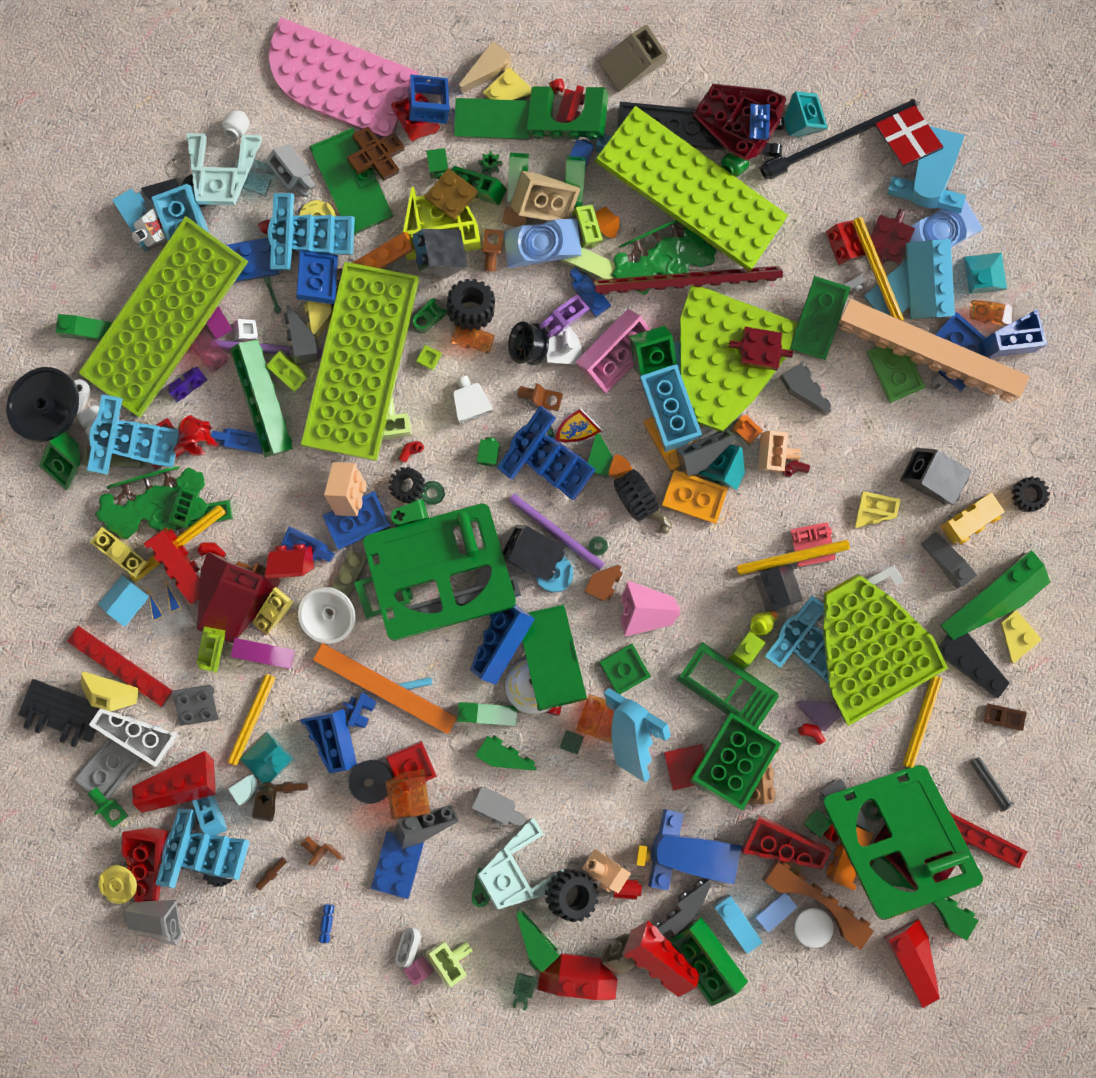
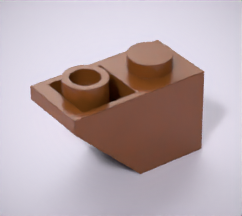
[584,565,623,603]

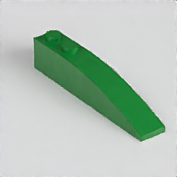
[940,550,1050,640]

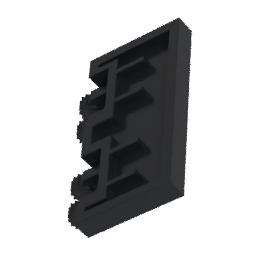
[18,679,100,747]

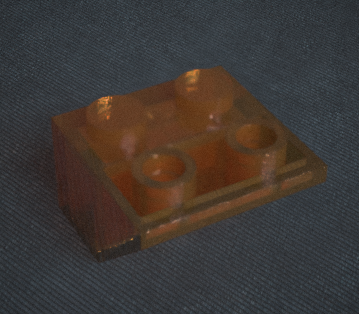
[576,694,615,743]
[386,769,430,820]

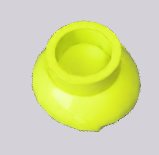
[750,610,778,635]

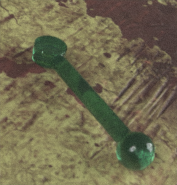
[264,276,282,314]

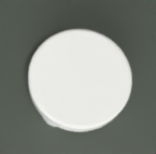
[794,907,834,948]

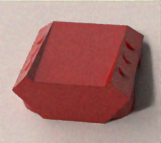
[391,93,440,142]

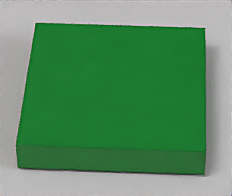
[599,643,651,694]

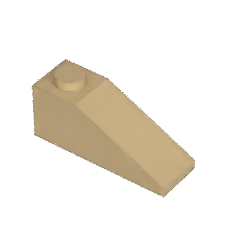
[459,41,511,94]

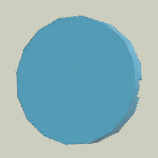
[536,557,574,592]

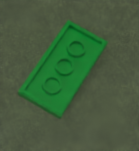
[454,98,530,140]
[790,276,851,360]

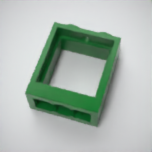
[354,576,413,620]

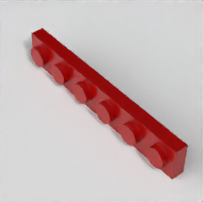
[67,626,172,707]

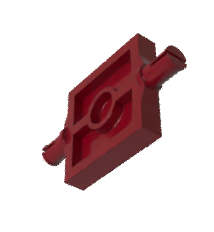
[870,208,915,266]
[728,326,793,371]

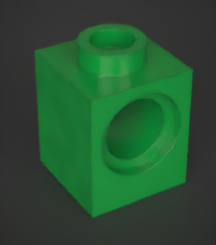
[426,148,448,179]
[477,437,500,467]
[802,808,832,837]

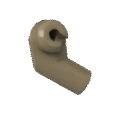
[648,511,672,534]

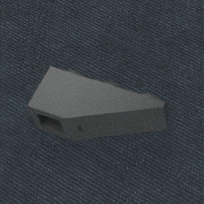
[284,305,319,365]
[780,363,831,416]
[395,805,459,849]

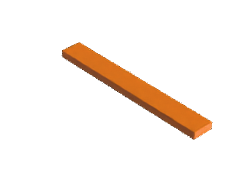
[313,643,458,734]

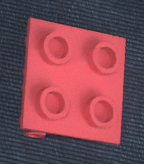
[790,522,836,567]

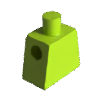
[728,629,765,670]

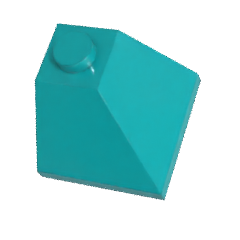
[784,91,828,137]
[964,252,1007,294]
[698,444,745,490]
[240,732,295,783]

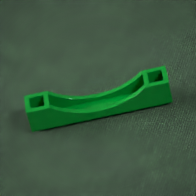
[869,856,979,941]

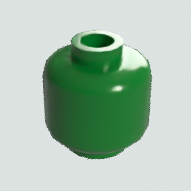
[721,153,749,177]

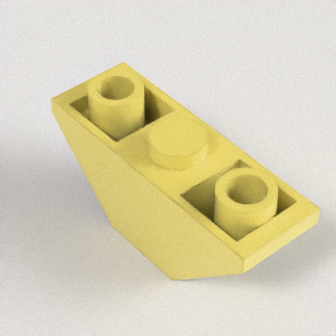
[304,301,333,338]
[90,527,148,578]
[252,587,294,635]
[81,671,138,711]

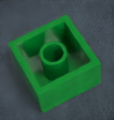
[629,326,677,376]

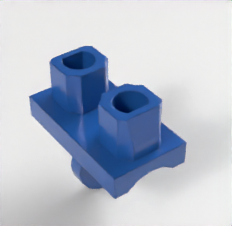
[749,104,770,140]
[342,693,377,728]

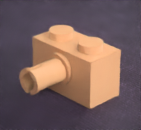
[758,431,801,472]
[582,849,631,893]

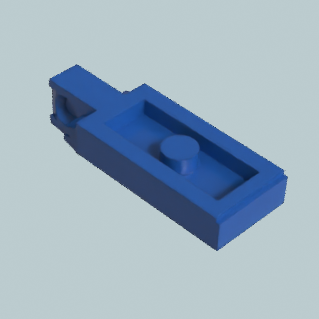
[569,267,611,318]
[211,428,263,455]
[281,526,335,562]

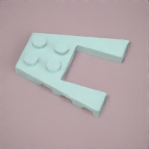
[186,133,262,205]
[477,818,564,910]

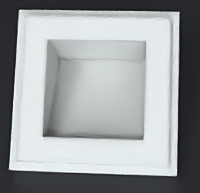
[233,319,257,341]

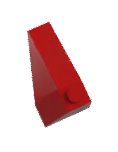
[121,827,169,902]
[884,919,940,1008]

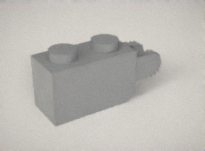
[266,144,315,198]
[472,786,526,826]

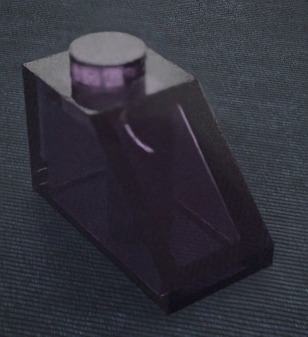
[795,701,841,732]

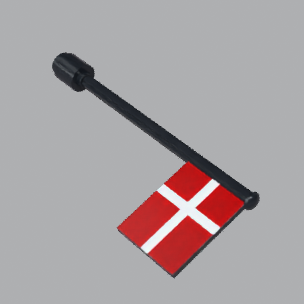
[760,98,944,180]

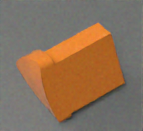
[595,206,619,238]
[731,414,763,445]
[609,454,632,481]

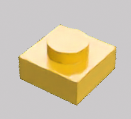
[636,844,650,866]

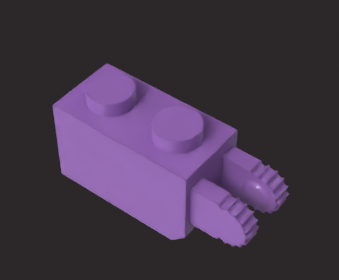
[539,294,590,338]

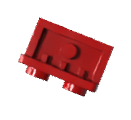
[556,85,585,123]
[826,220,866,265]

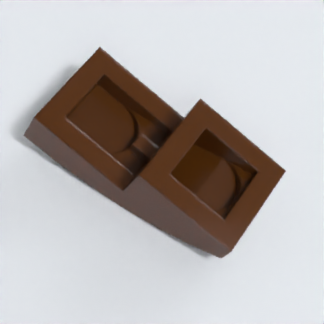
[984,703,1027,731]

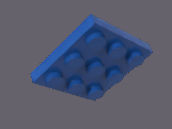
[935,312,991,392]

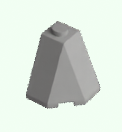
[124,900,183,945]

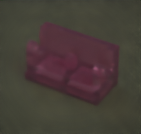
[190,328,229,374]

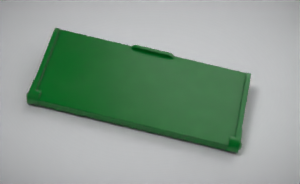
[309,128,394,235]
[522,605,587,711]

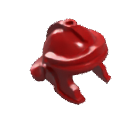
[173,415,218,456]

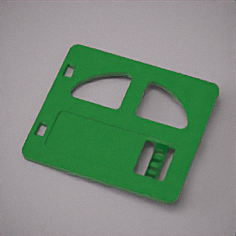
[363,503,516,641]
[823,765,983,920]

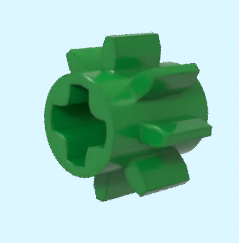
[479,151,502,176]

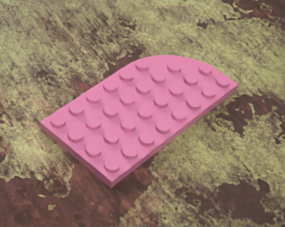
[269,17,418,138]

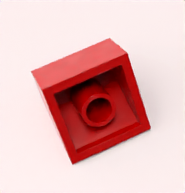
[265,543,314,579]

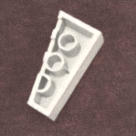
[89,708,179,768]

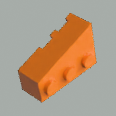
[825,827,873,891]

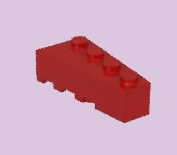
[143,527,201,605]
[132,751,216,813]
[623,920,699,998]

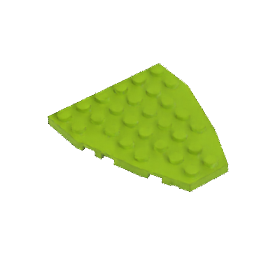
[679,285,798,432]
[823,574,948,726]

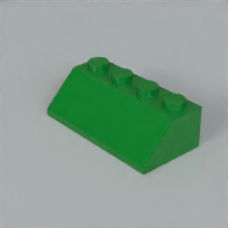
[668,917,748,1007]

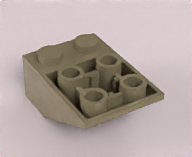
[599,24,667,92]

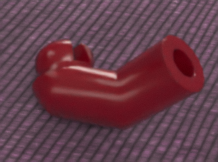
[782,460,810,477]

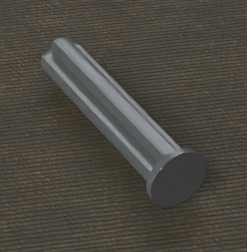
[971,757,1014,812]

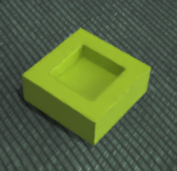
[416,345,442,371]

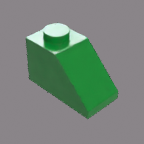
[588,433,613,479]

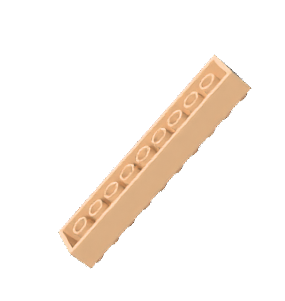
[838,299,1030,403]

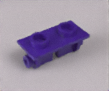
[167,366,208,403]

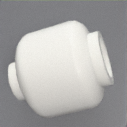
[222,110,250,139]

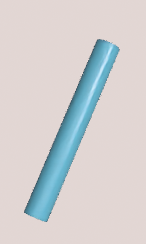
[375,677,433,696]

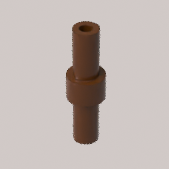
[274,781,308,794]
[255,856,287,891]

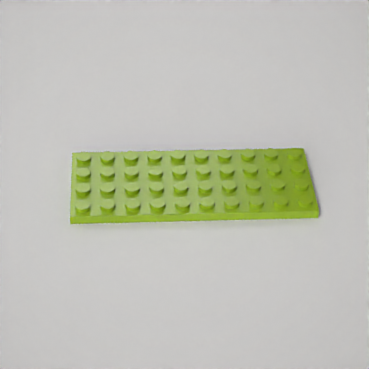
[595,106,788,272]
[79,216,249,418]
[301,262,420,461]

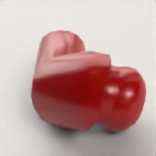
[398,441,424,463]
[197,542,227,557]
[798,723,826,745]

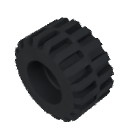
[447,279,495,331]
[614,469,659,522]
[545,869,599,922]

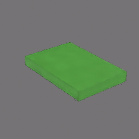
[866,347,925,403]

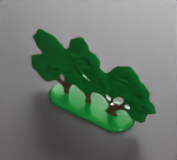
[612,219,717,295]
[95,466,208,540]

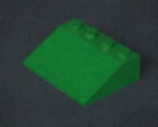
[689,713,781,811]

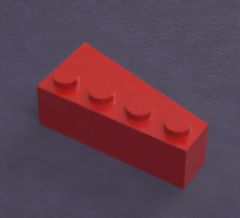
[741,814,831,869]

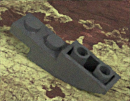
[653,879,711,935]

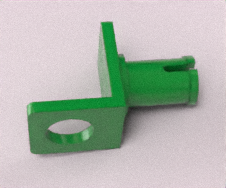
[87,787,128,828]

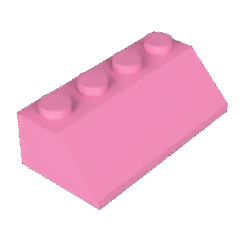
[576,309,650,393]

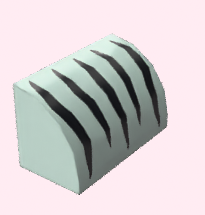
[229,775,258,805]

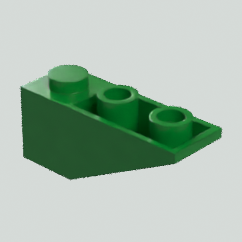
[475,735,537,771]

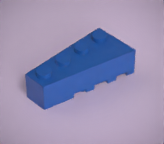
[470,605,535,685]

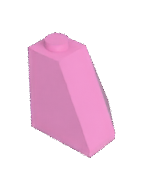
[621,581,680,636]

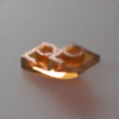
[970,300,1011,326]
[451,326,495,354]

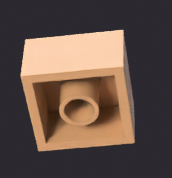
[324,462,366,516]

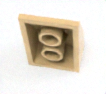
[510,171,580,221]

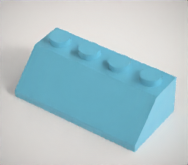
[151,184,209,241]
[906,239,955,319]
[640,364,702,452]

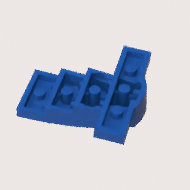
[497,406,596,500]
[648,809,742,890]

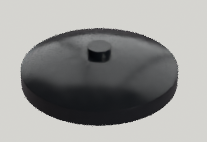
[6,367,79,442]

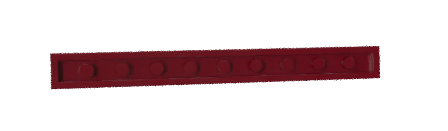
[592,266,783,295]

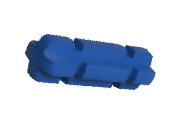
[318,904,334,943]

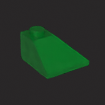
[39,432,80,490]

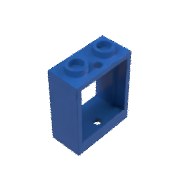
[408,74,450,124]

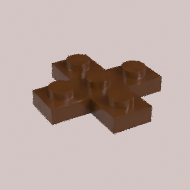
[347,126,405,181]

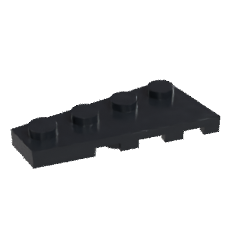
[938,633,1009,698]

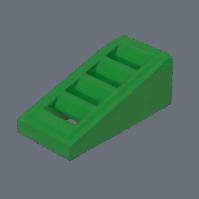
[168,486,200,529]

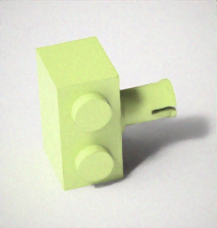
[382,398,412,440]
[425,941,473,987]

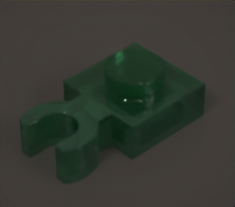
[513,973,537,1011]

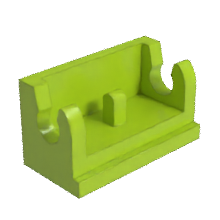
[572,205,603,248]
[266,350,310,392]
[196,627,225,673]

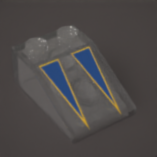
[142,577,197,643]

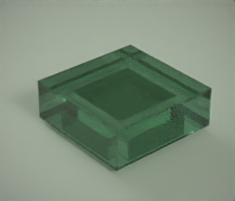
[559,730,584,755]

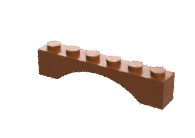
[762,860,874,950]

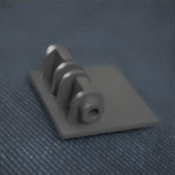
[172,685,218,726]

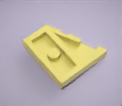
[483,67,532,100]
[854,491,901,528]
[1000,610,1042,663]

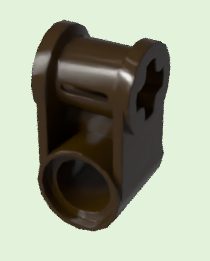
[252,782,277,822]

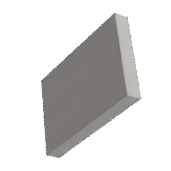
[74,738,142,800]

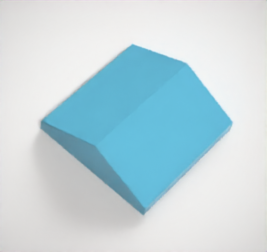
[98,574,149,627]

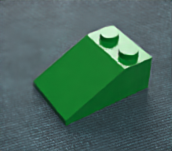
[516,907,560,972]

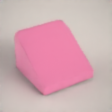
[403,956,433,986]

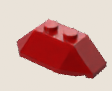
[538,953,618,1000]

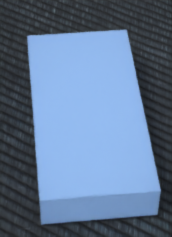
[755,893,798,933]

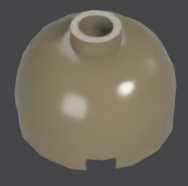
[601,934,637,974]

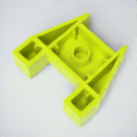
[403,187,481,261]

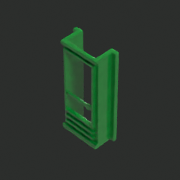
[676,642,779,729]

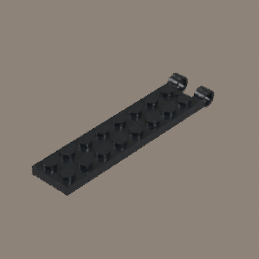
[617,101,785,157]

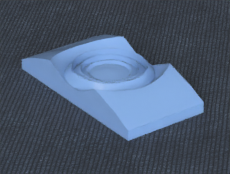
[909,200,983,248]
[504,219,582,269]

